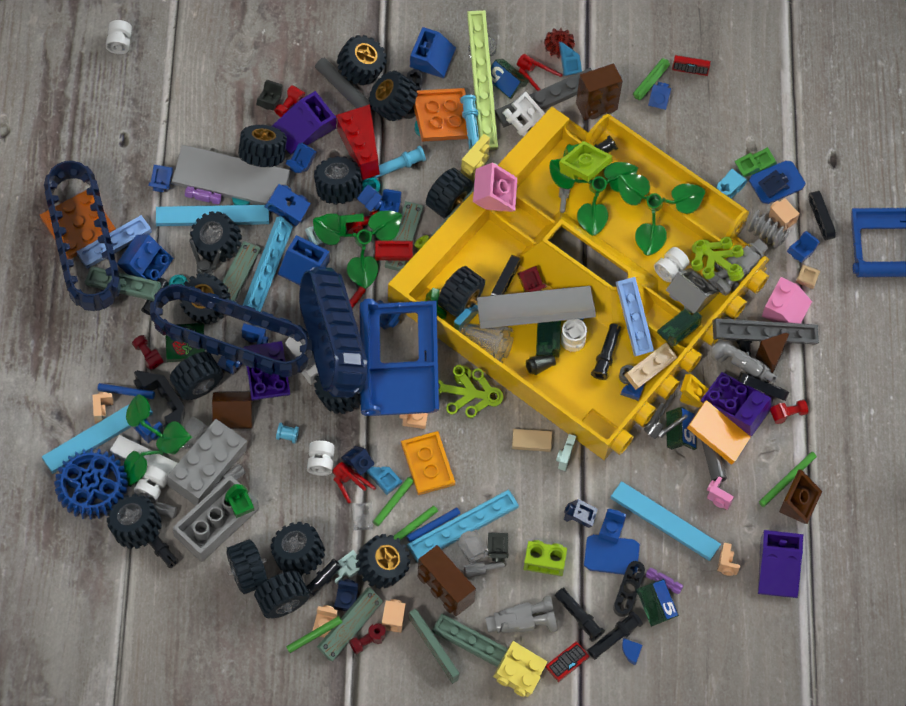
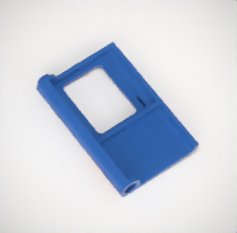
[851,208,906,278]
[359,299,439,416]

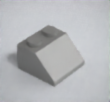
[666,268,720,314]

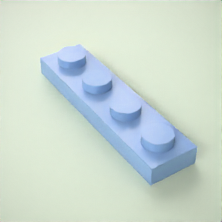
[77,215,152,269]
[615,277,654,356]

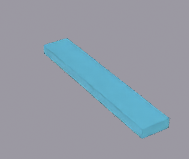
[156,205,269,226]
[242,216,293,312]
[42,405,153,474]
[610,481,721,561]
[407,490,519,562]

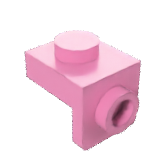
[707,477,734,510]

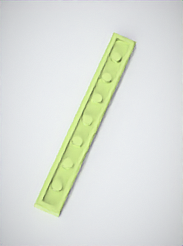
[467,10,498,150]

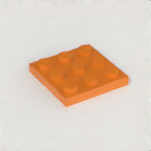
[413,88,468,142]
[40,190,116,259]

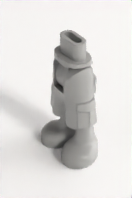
[707,239,768,296]
[711,339,777,383]
[485,596,557,633]

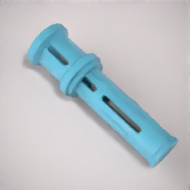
[460,95,479,150]
[373,146,426,178]

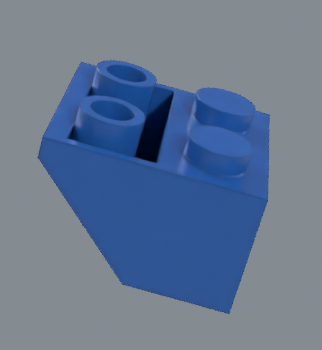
[410,27,456,78]
[117,234,174,281]
[278,235,330,285]

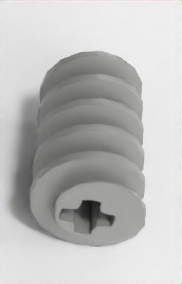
[747,210,790,249]

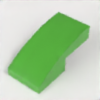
[735,147,777,177]

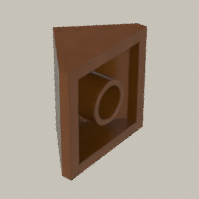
[755,333,789,382]
[212,392,252,429]
[779,469,822,524]

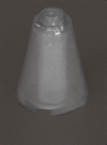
[459,323,513,363]

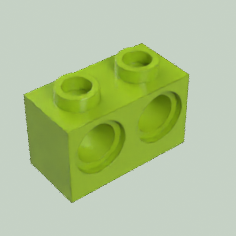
[523,540,567,576]

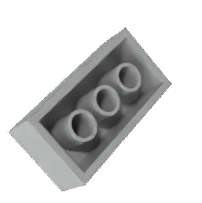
[167,419,247,505]
[173,475,259,562]

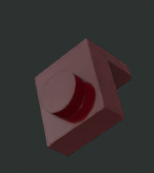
[517,266,546,292]

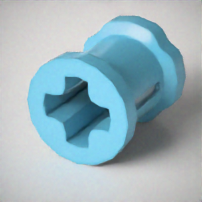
[276,423,299,444]

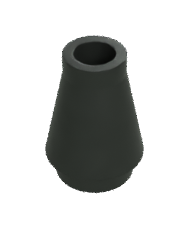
[526,354,556,375]

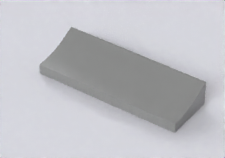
[172,145,290,205]
[477,286,596,329]

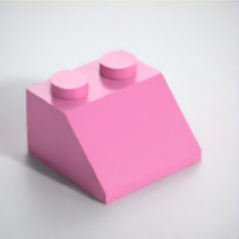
[473,162,518,212]
[762,277,812,324]

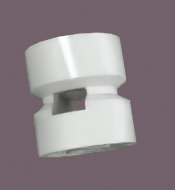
[106,20,132,54]
[654,247,690,282]
[561,319,587,352]
[307,440,335,476]
[134,465,168,503]

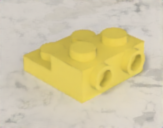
[461,134,490,184]
[493,641,548,697]

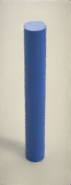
[98,383,155,399]
[406,507,460,543]

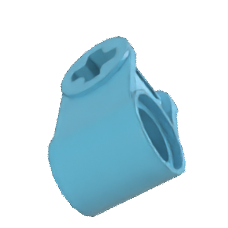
[717,169,747,199]

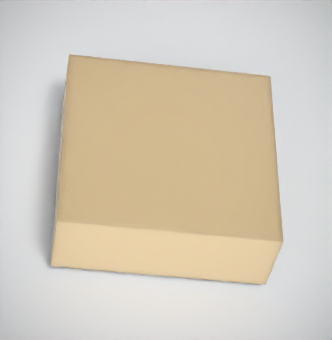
[796,265,820,289]

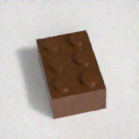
[576,63,623,121]
[417,545,476,616]

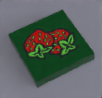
[166,323,205,362]

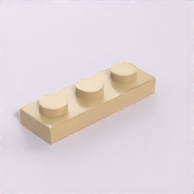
[624,343,678,390]

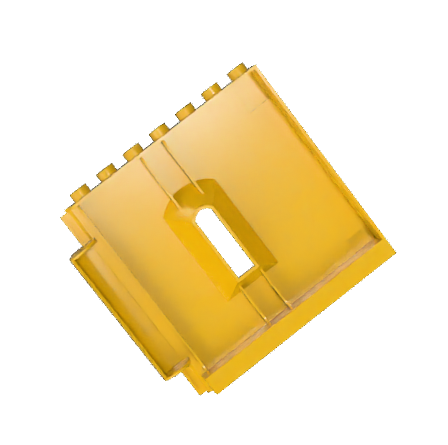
[388,107,770,461]

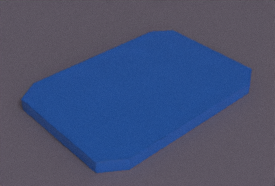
[749,161,806,204]
[584,534,640,575]

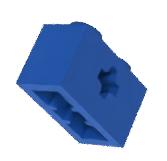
[264,184,311,226]

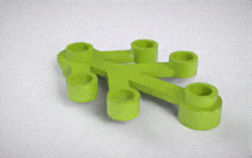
[691,237,744,281]
[438,365,503,418]

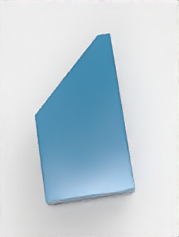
[559,42,582,76]
[454,305,478,332]
[366,467,402,495]

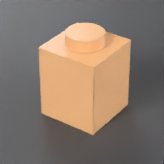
[768,198,800,232]
[382,599,406,633]

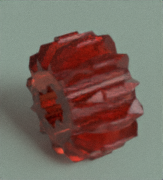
[544,28,575,58]

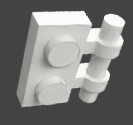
[502,92,545,137]

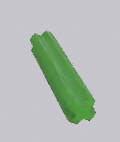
[633,58,670,100]

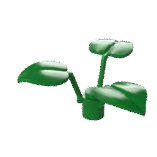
[549,158,638,236]
[618,174,705,256]
[313,211,402,289]
[123,394,192,487]

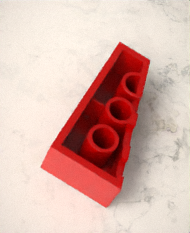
[335,104,380,180]

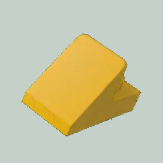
[680,374,709,408]

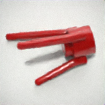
[517,54,562,91]
[332,462,376,503]

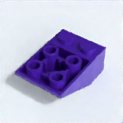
[272,91,336,155]
[244,341,290,400]
[701,372,771,438]
[758,530,804,598]

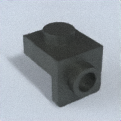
[256,80,283,110]
[488,532,508,562]

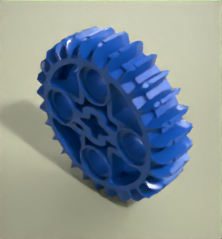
[54,448,128,520]

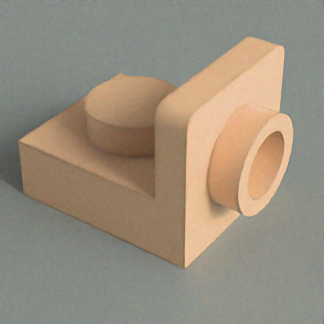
[92,392,113,424]
[399,413,428,429]
[717,543,740,576]
[313,605,338,638]

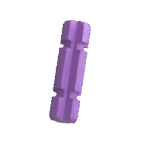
[185,186,222,205]
[645,568,683,594]

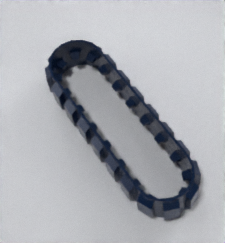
[44,161,121,311]
[299,267,367,398]
[150,284,312,377]

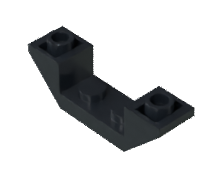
[133,370,185,429]

